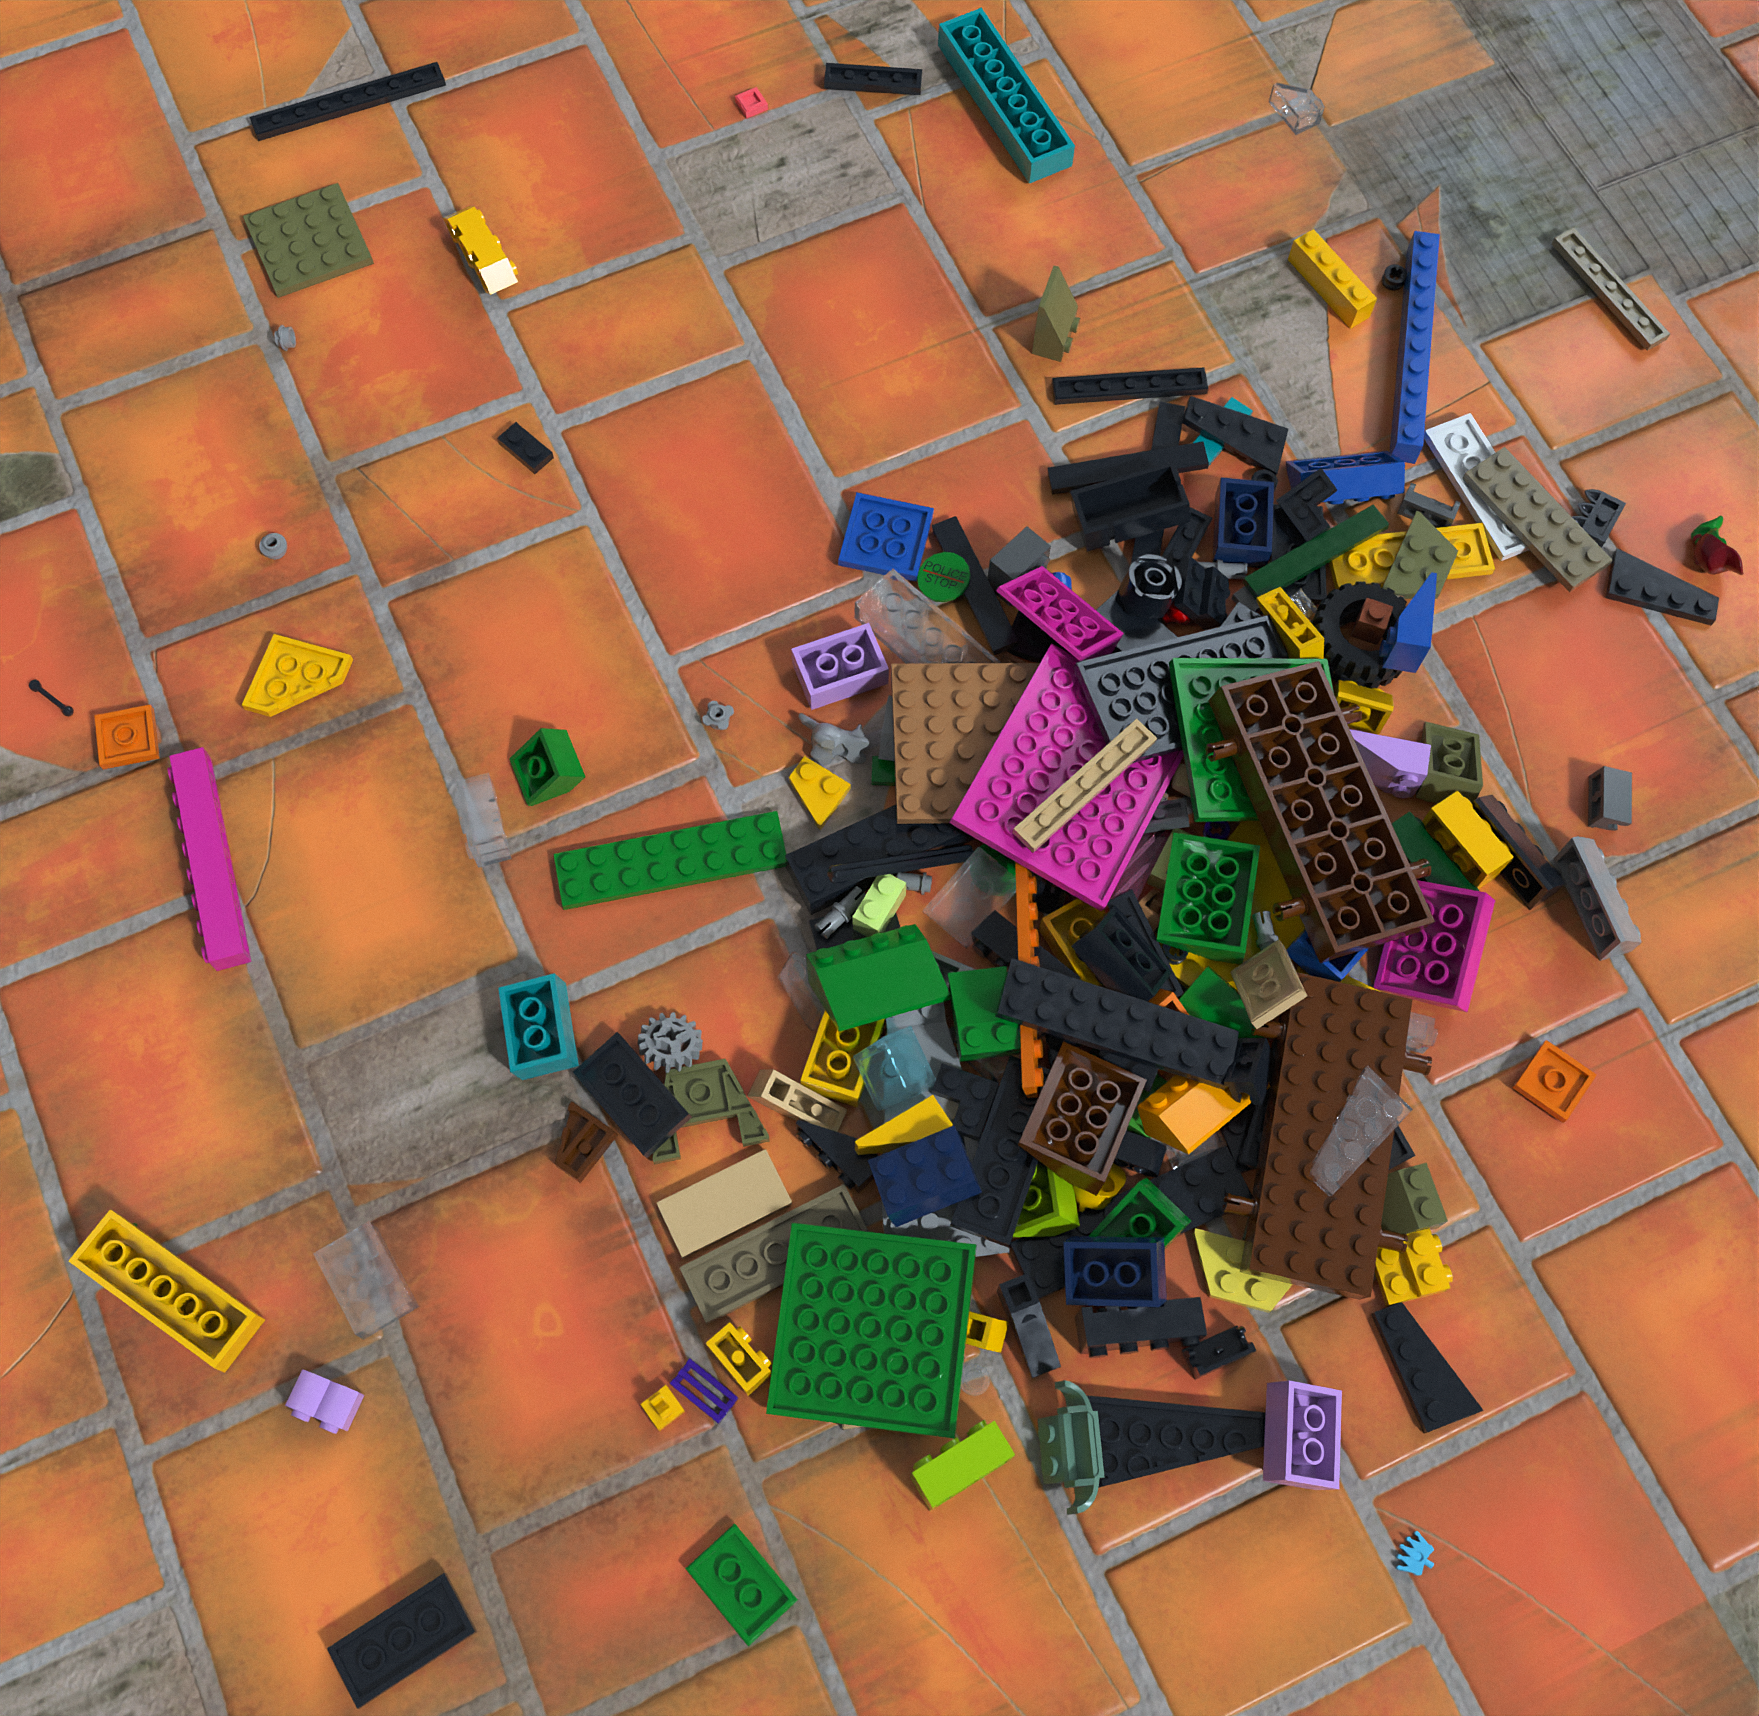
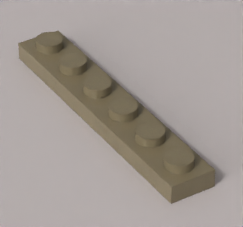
[1552,227,1670,351]

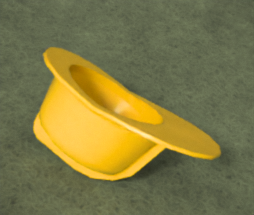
[1073,1163,1126,1213]

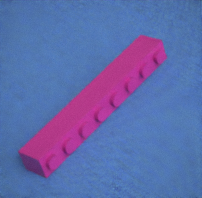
[167,747,252,971]

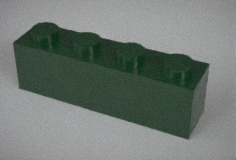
[1392,811,1479,891]

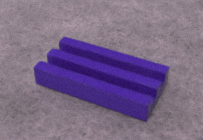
[670,1358,739,1424]

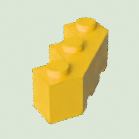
[443,206,518,295]

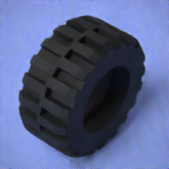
[1311,581,1407,689]

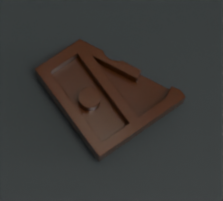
[555,1101,618,1183]

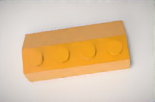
[1137,1075,1270,1155]

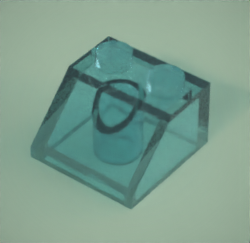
[853,1026,936,1112]

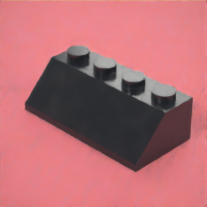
[1472,795,1565,910]

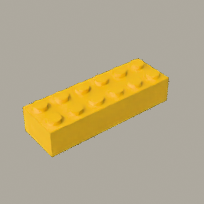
[68,1209,265,1373]

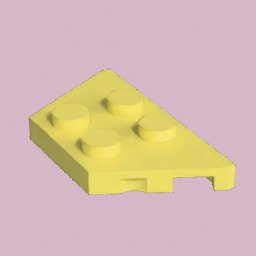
[1192,1228,1293,1313]

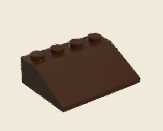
[1018,1042,1147,1196]

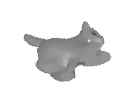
[798,713,869,765]

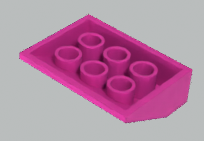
[996,566,1124,661]
[1373,880,1495,1012]

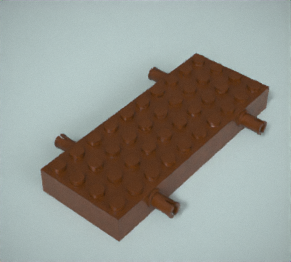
[1205,661,1435,963]
[1222,972,1432,1300]

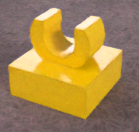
[640,1385,685,1431]

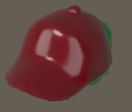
[1691,516,1744,575]

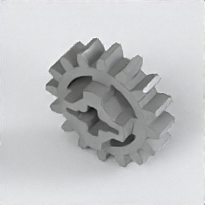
[638,1012,703,1073]

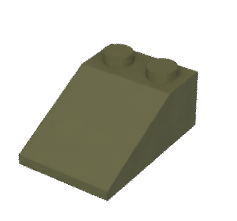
[1032,266,1080,362]
[1416,721,1483,803]

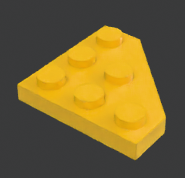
[242,634,353,717]

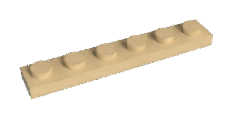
[1012,719,1157,853]

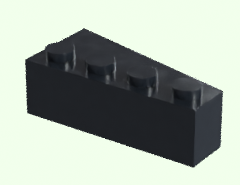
[971,910,1080,980]
[1075,1297,1207,1358]

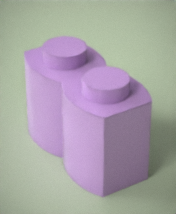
[285,1369,364,1434]

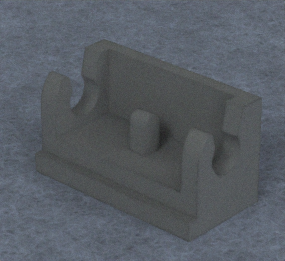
[1397,483,1461,528]
[1588,766,1632,831]

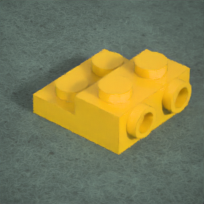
[1374,1228,1453,1307]

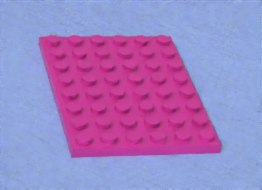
[949,643,1184,912]

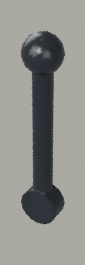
[29,680,74,717]

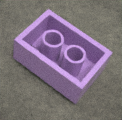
[791,623,889,710]
[1263,1381,1342,1490]

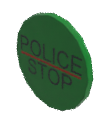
[917,552,971,603]

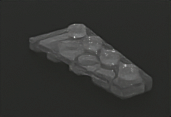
[1307,1066,1413,1196]

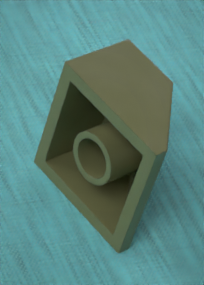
[1381,1163,1448,1234]

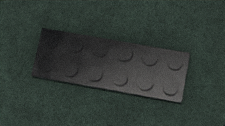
[950,1055,1050,1248]

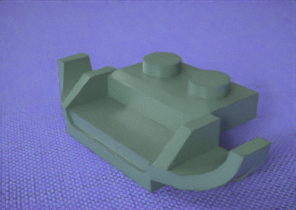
[1038,1380,1105,1515]

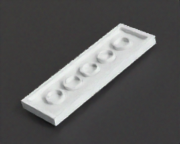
[1424,413,1529,561]

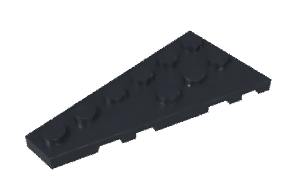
[1074,1395,1266,1494]

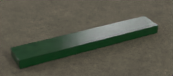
[1242,504,1389,600]

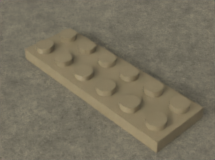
[1463,447,1612,592]
[679,1184,869,1325]

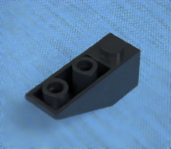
[796,1120,879,1193]
[996,1273,1061,1378]

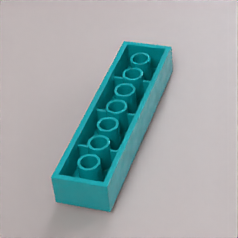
[938,8,1075,184]

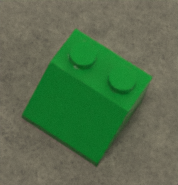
[509,728,586,806]

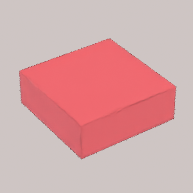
[735,87,768,119]

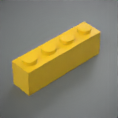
[1288,229,1377,329]

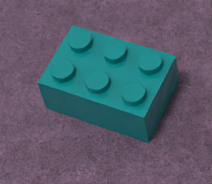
[498,973,579,1080]

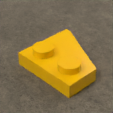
[789,756,851,830]

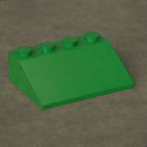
[1156,832,1260,965]
[806,924,951,1032]

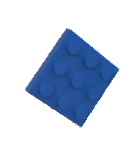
[838,492,934,582]

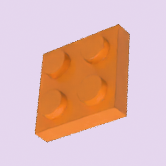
[94,704,160,770]
[1512,1040,1597,1123]

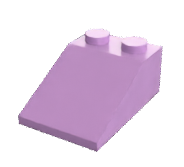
[1350,729,1431,798]

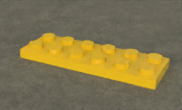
[1329,523,1495,590]

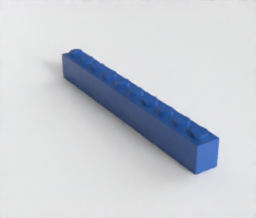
[1390,231,1440,464]

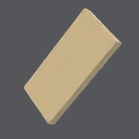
[657,1149,792,1259]

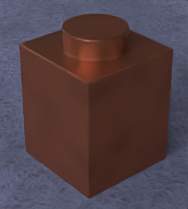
[1351,598,1393,645]

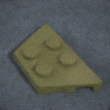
[1382,511,1458,599]

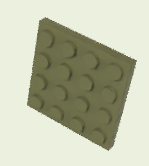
[243,183,374,298]

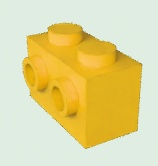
[706,1322,772,1396]

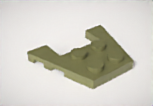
[653,1059,770,1165]

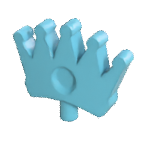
[1396,1531,1434,1576]

